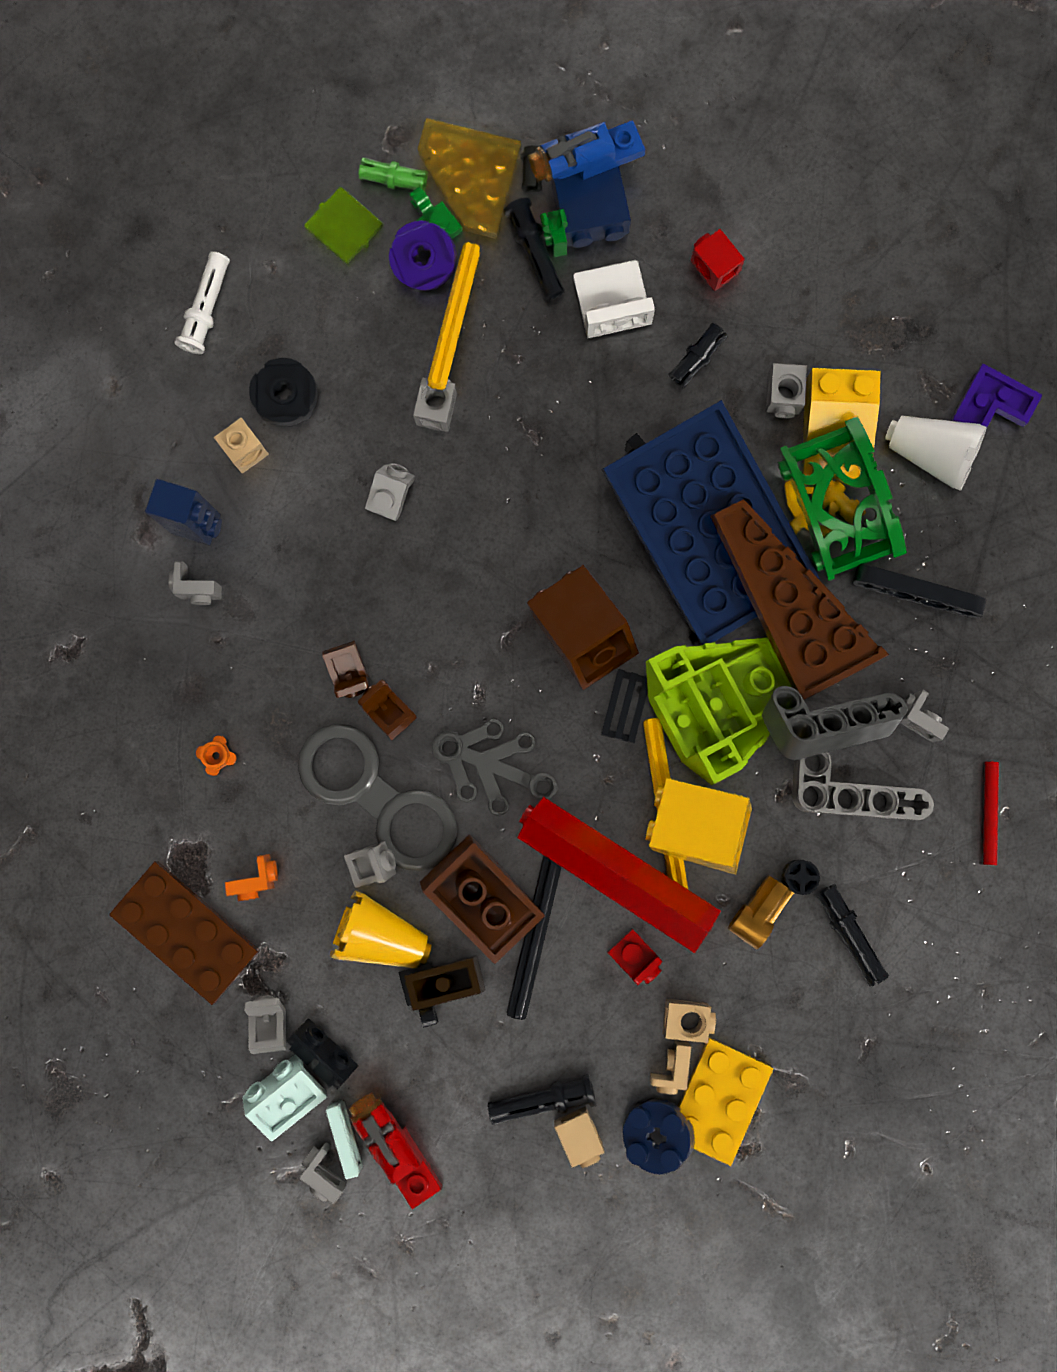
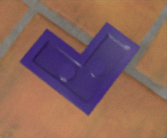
[950,364,1043,428]

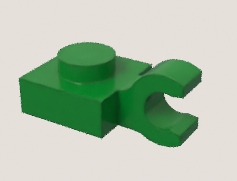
[409,186,462,239]
[540,209,568,257]

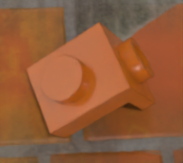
[225,854,278,901]

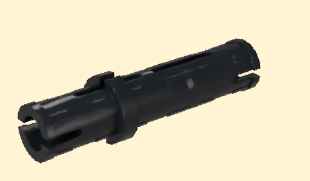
[816,884,889,986]

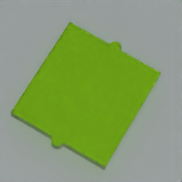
[304,186,384,264]

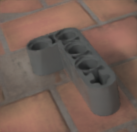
[762,686,908,760]

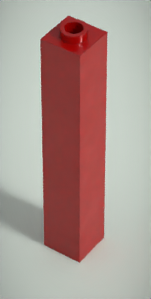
[517,797,721,953]

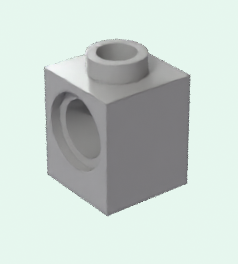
[766,363,807,418]
[413,377,457,432]

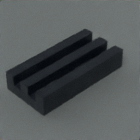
[601,669,648,744]

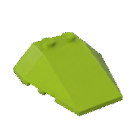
[646,637,791,785]

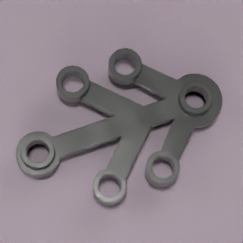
[432,719,557,816]

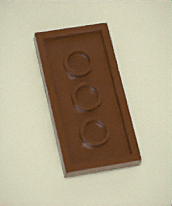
[109,861,260,1005]

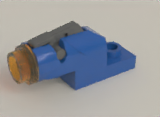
[528,120,646,182]

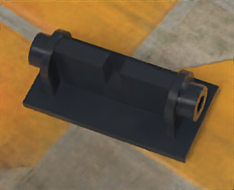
[287,1018,359,1090]

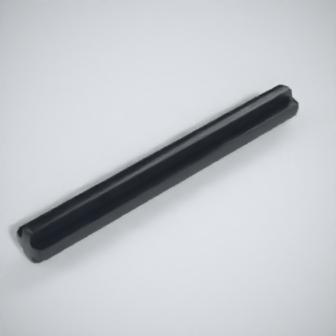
[506,855,562,1020]

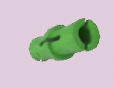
[359,157,428,192]

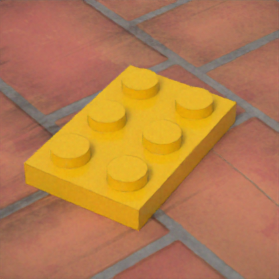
[678,1037,774,1166]

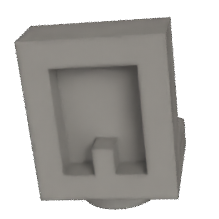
[900,689,950,743]

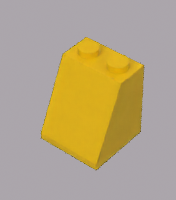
[645,778,752,875]

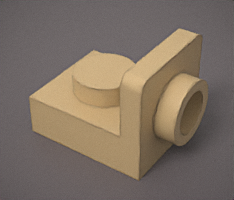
[650,1040,691,1094]

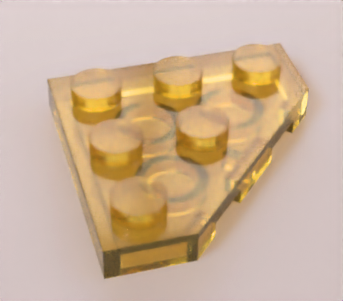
[418,118,522,239]

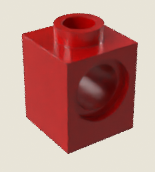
[691,229,745,292]

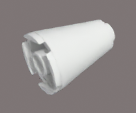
[885,416,987,491]

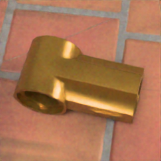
[728,875,794,950]

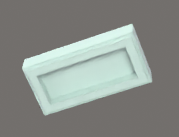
[326,1099,363,1180]

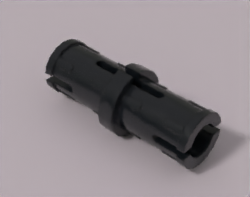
[668,323,728,388]

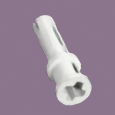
[174,252,230,355]

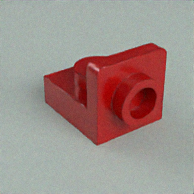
[607,928,663,986]

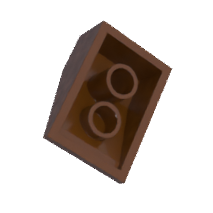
[420,834,545,964]

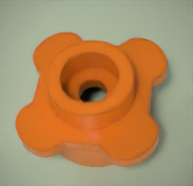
[196,735,237,776]

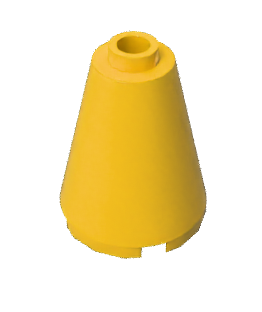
[330,890,432,969]

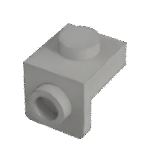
[365,463,415,521]
[168,561,222,605]
[344,841,397,888]
[244,995,286,1054]
[300,1142,347,1204]

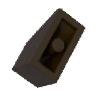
[404,956,485,1011]

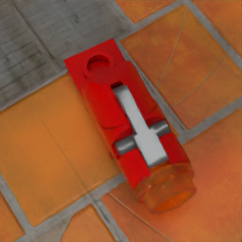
[348,1092,443,1209]

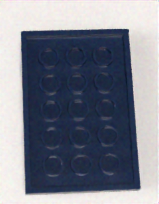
[601,400,820,645]

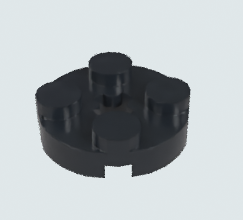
[249,358,318,427]

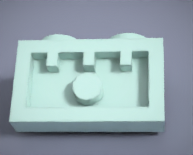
[242,1055,327,1142]

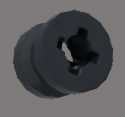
[781,859,820,895]

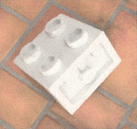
[573,260,655,338]

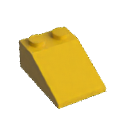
[802,368,881,479]

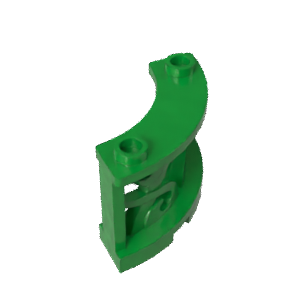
[777,416,907,581]

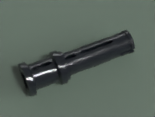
[503,197,565,300]
[488,1074,596,1125]

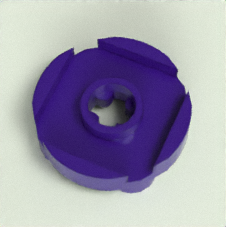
[389,220,457,291]

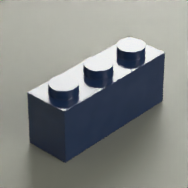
[145,478,222,546]

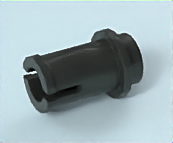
[520,145,543,192]

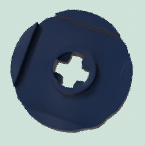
[623,1099,695,1174]

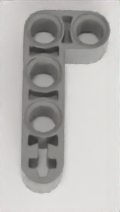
[792,752,934,820]

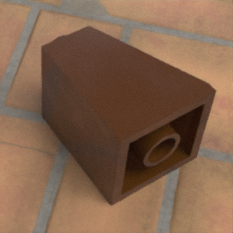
[527,565,639,690]

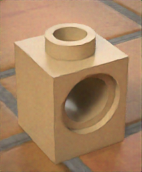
[214,417,269,474]
[662,999,716,1043]
[554,1106,605,1168]

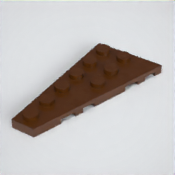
[710,499,889,700]

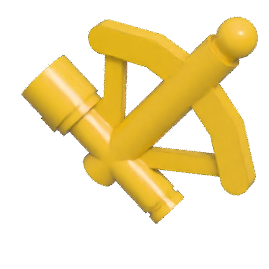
[784,480,866,537]

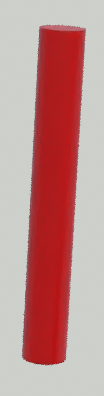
[983,761,999,865]

